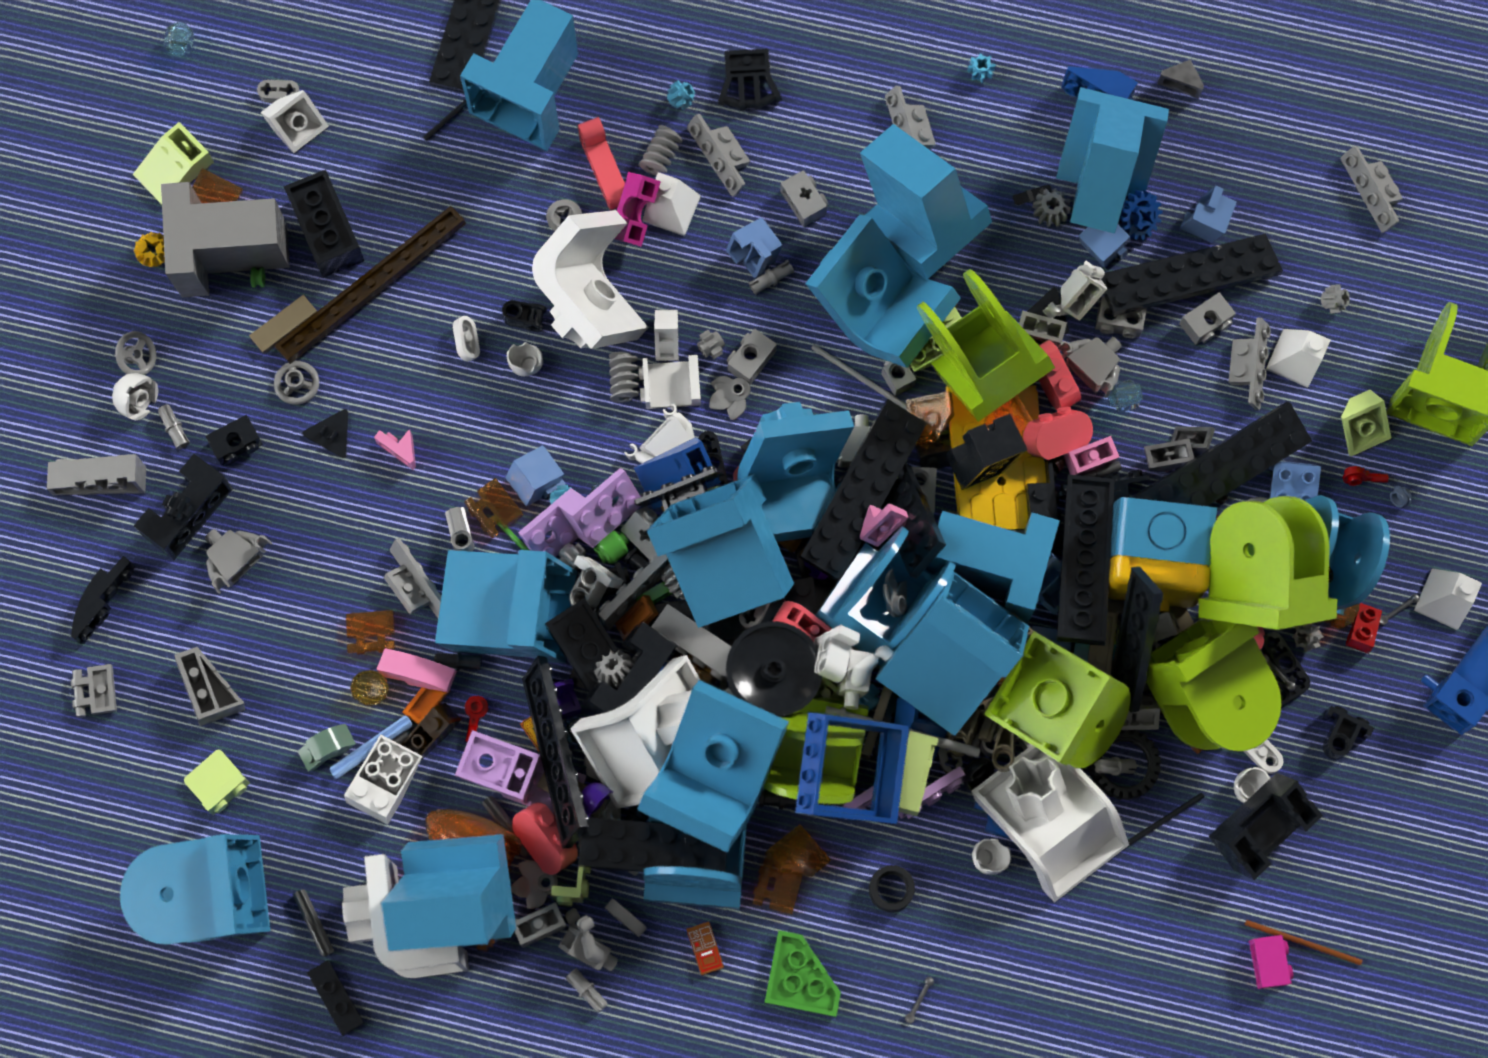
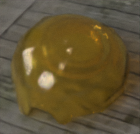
[350,670,389,706]

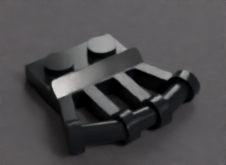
[718,48,782,111]

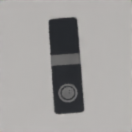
[1012,184,1052,206]

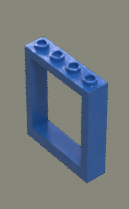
[796,712,909,824]

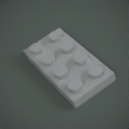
[599,553,670,631]

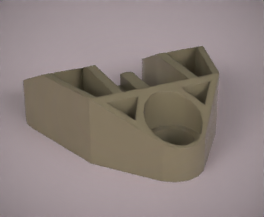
[948,697,1016,772]

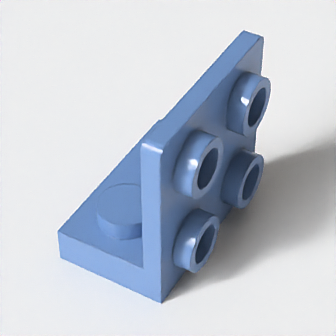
[1269,461,1321,501]

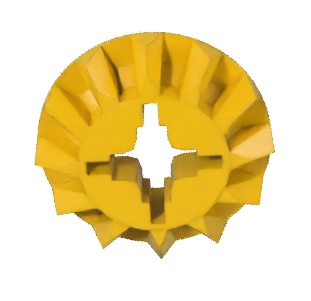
[134,231,165,267]

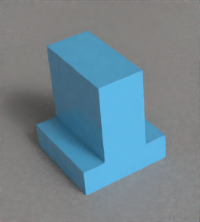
[460,0,578,151]
[1056,87,1169,234]
[860,124,992,280]
[647,474,794,628]
[926,511,1060,624]
[435,550,578,664]
[876,571,1029,736]
[381,834,516,951]

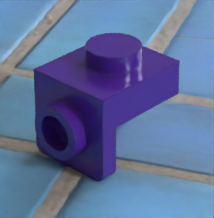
[554,679,582,719]

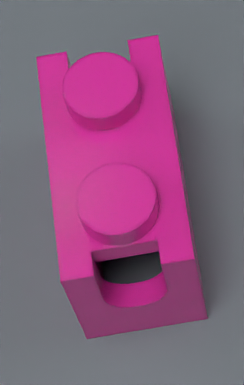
[1249,935,1293,989]

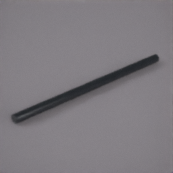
[423,99,467,141]
[1123,792,1205,850]

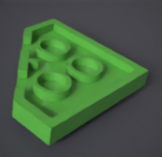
[765,930,841,1017]

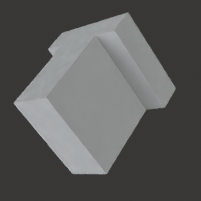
[161,182,290,297]

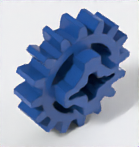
[1119,190,1163,240]

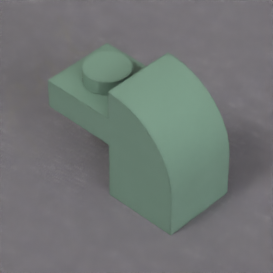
[298,724,356,772]

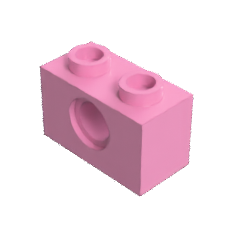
[1063,436,1119,475]

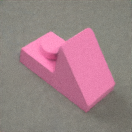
[374,430,416,470]
[860,504,909,547]

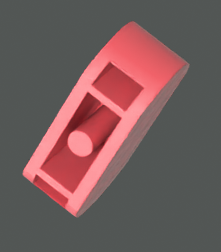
[1039,340,1081,410]
[1023,407,1093,460]
[772,601,832,642]
[512,802,578,875]

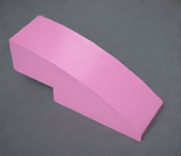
[376,649,457,693]

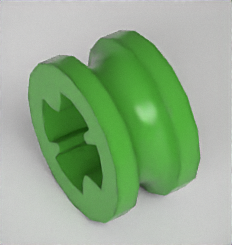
[250,267,266,288]

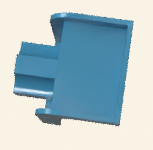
[805,214,961,368]
[737,402,854,542]
[637,680,789,852]

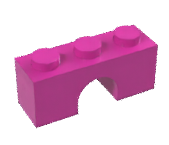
[614,172,661,247]

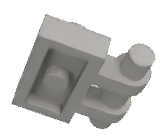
[71,664,117,718]

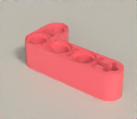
[577,117,625,211]

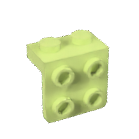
[184,750,250,815]
[551,867,591,906]

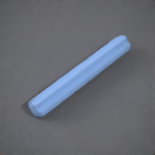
[330,715,413,779]

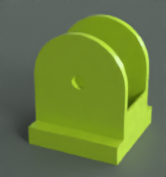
[917,269,1055,422]
[1386,302,1488,446]
[1198,496,1337,630]
[1145,618,1281,751]
[984,631,1131,768]
[764,696,869,804]

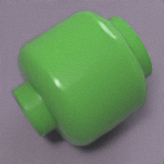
[593,530,629,564]

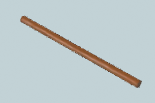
[1245,919,1362,966]

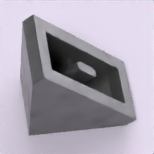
[1157,60,1204,99]
[1171,426,1215,457]
[1144,439,1194,472]

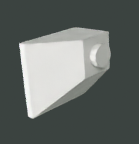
[261,90,328,153]
[643,172,701,236]
[1266,329,1330,388]
[1414,569,1482,630]

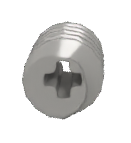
[639,125,683,176]
[609,352,639,403]

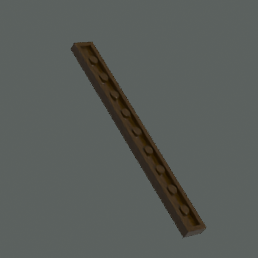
[274,206,466,364]

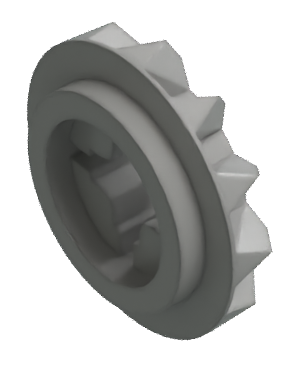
[546,199,582,231]

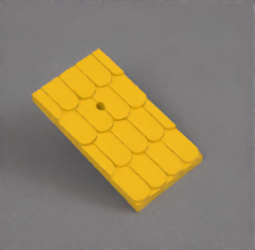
[945,385,1046,529]

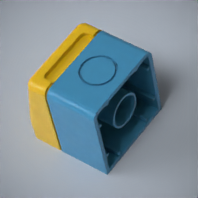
[1108,497,1217,613]

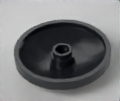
[725,622,822,717]

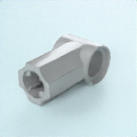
[445,507,474,552]

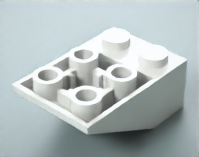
[344,734,422,825]

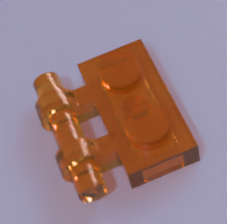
[464,478,523,538]
[346,610,395,655]
[753,857,804,915]

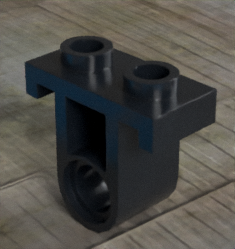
[1322,706,1374,759]

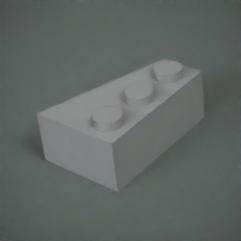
[175,647,245,726]

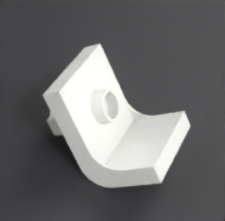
[532,210,649,349]
[571,655,701,809]
[972,745,1129,903]
[342,854,469,978]

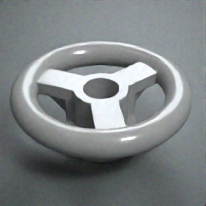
[115,331,156,375]
[274,361,319,405]

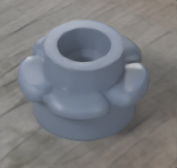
[1390,486,1411,508]

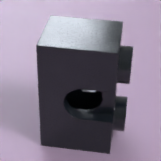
[205,415,263,465]

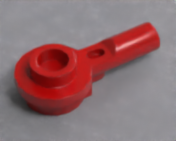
[1342,466,1389,486]
[465,696,488,742]

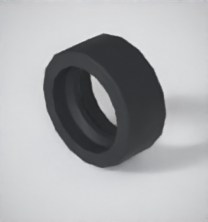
[869,865,915,912]

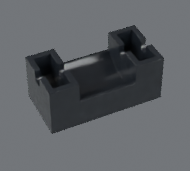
[283,169,365,278]
[946,413,1027,490]
[134,454,233,560]
[582,622,676,715]
[1209,773,1323,880]

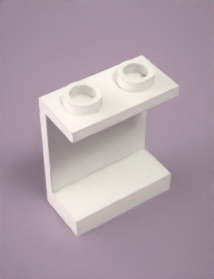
[639,355,701,409]

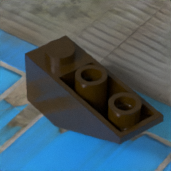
[401,703,462,760]

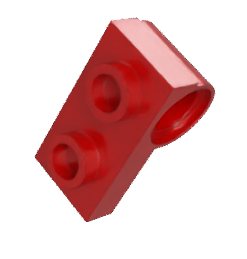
[1346,603,1382,654]

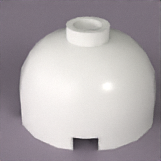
[112,373,158,421]

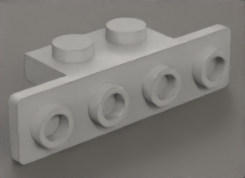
[885,86,936,149]
[687,114,750,197]
[1340,146,1403,233]
[1228,317,1271,410]
[384,538,441,618]

